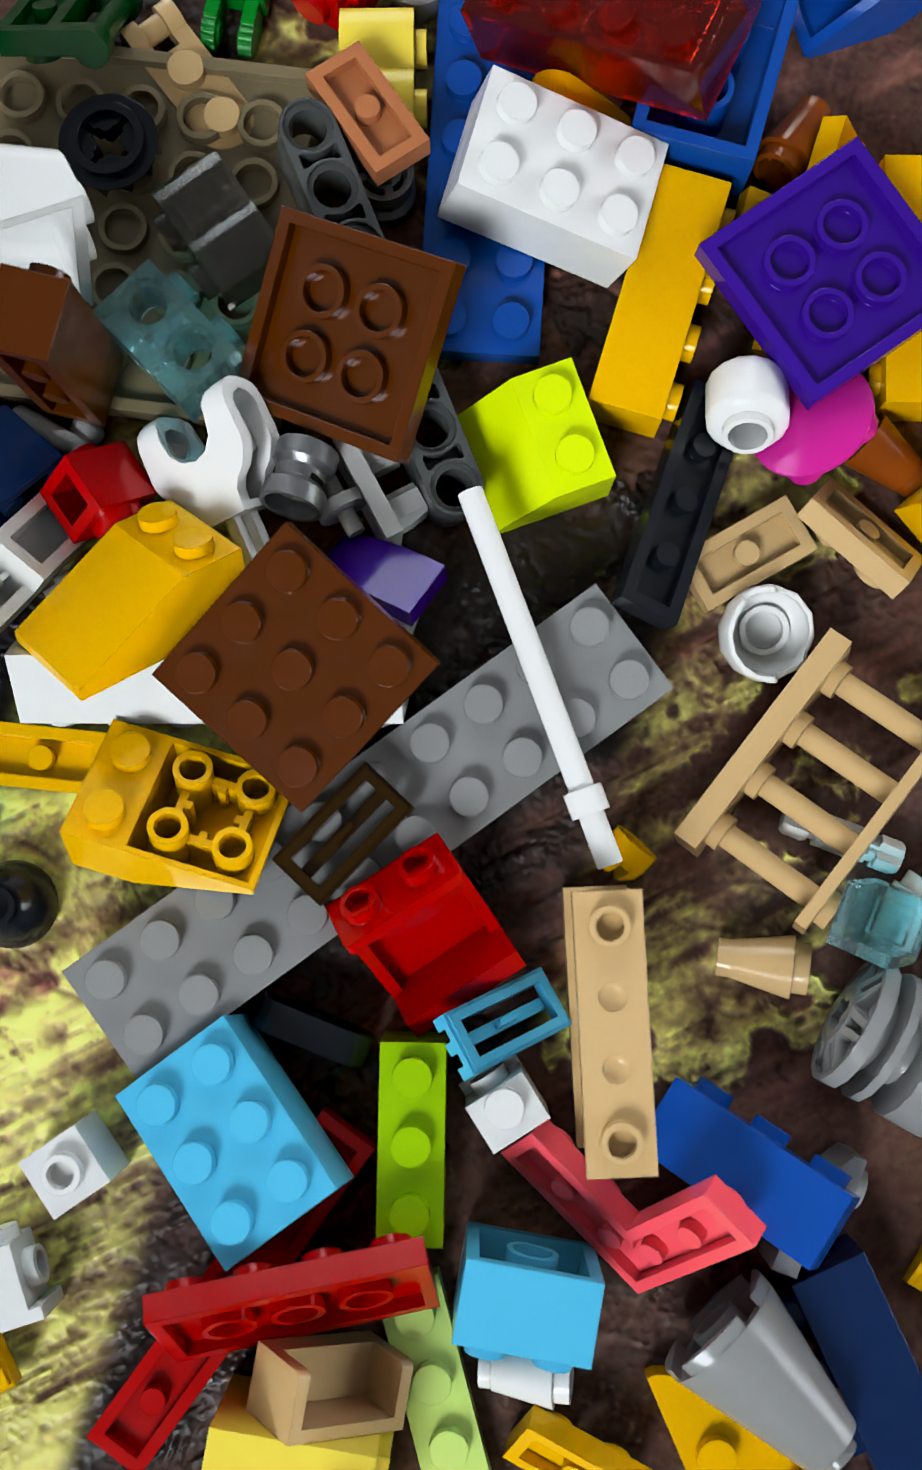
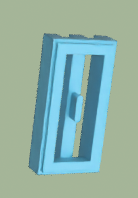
[433,967,572,1082]

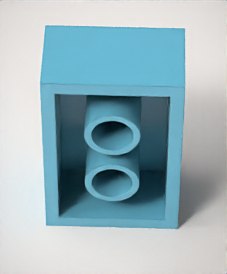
[115,1013,355,1272]

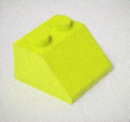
[457,357,616,534]

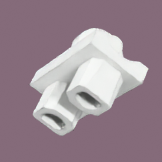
[319,439,428,546]

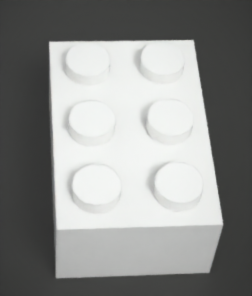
[437,64,669,288]

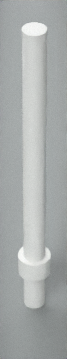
[458,486,623,870]

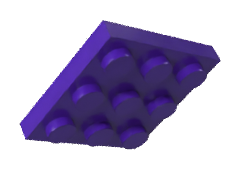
[694,137,922,411]

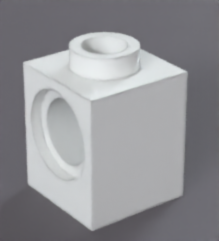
[18,1110,130,1220]

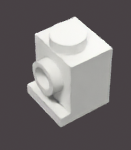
[459,1055,550,1154]
[0,1220,64,1333]

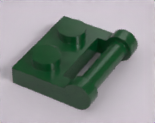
[0,0,143,69]

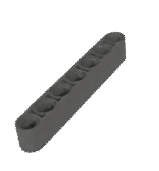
[277,97,484,528]

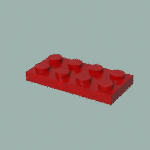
[142,1233,440,1363]

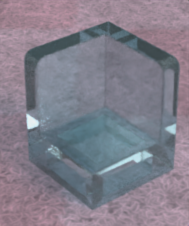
[826,877,922,970]

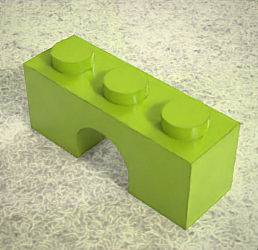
[376,1031,448,1249]

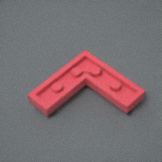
[500,1119,767,1294]

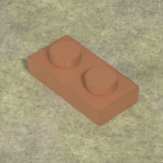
[305,41,431,187]

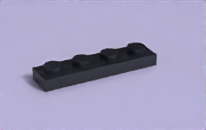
[610,378,734,631]

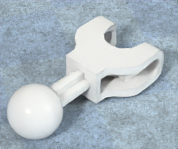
[137,375,280,567]

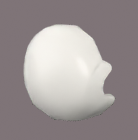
[717,584,815,683]

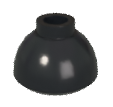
[0,860,58,949]

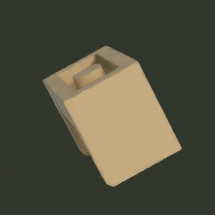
[246,1330,413,1447]

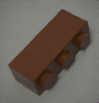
[0,262,124,427]

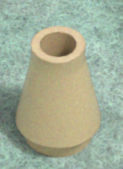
[715,935,812,1000]

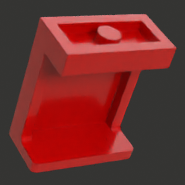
[324,832,526,1038]

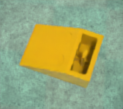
[59,719,290,895]

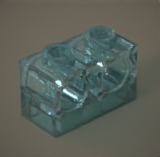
[92,259,244,423]

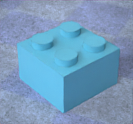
[452,1221,605,1374]

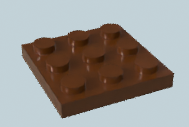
[238,205,467,463]
[152,522,441,813]

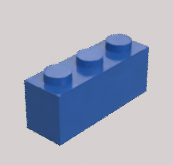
[655,1076,861,1271]

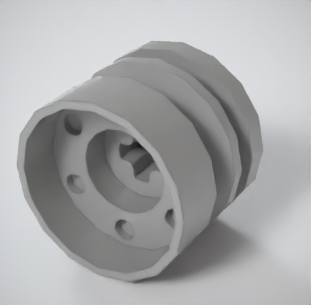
[811,957,922,1138]

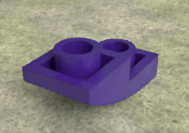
[327,534,447,627]

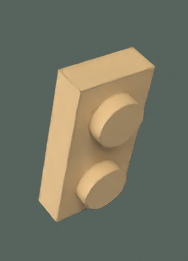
[796,477,922,599]
[689,495,818,615]

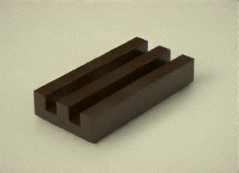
[272,761,415,906]

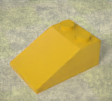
[14,499,245,701]

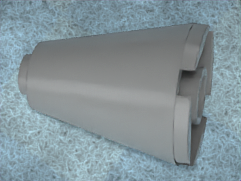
[664,1269,857,1470]

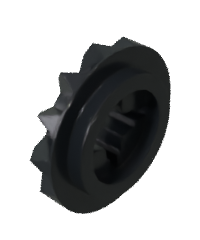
[58,94,161,197]

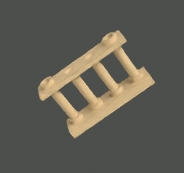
[674,628,922,935]
[561,884,659,1180]

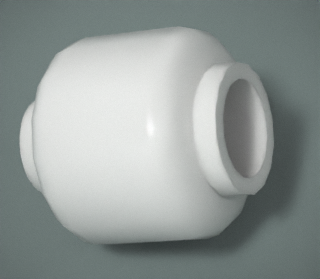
[705,355,790,454]

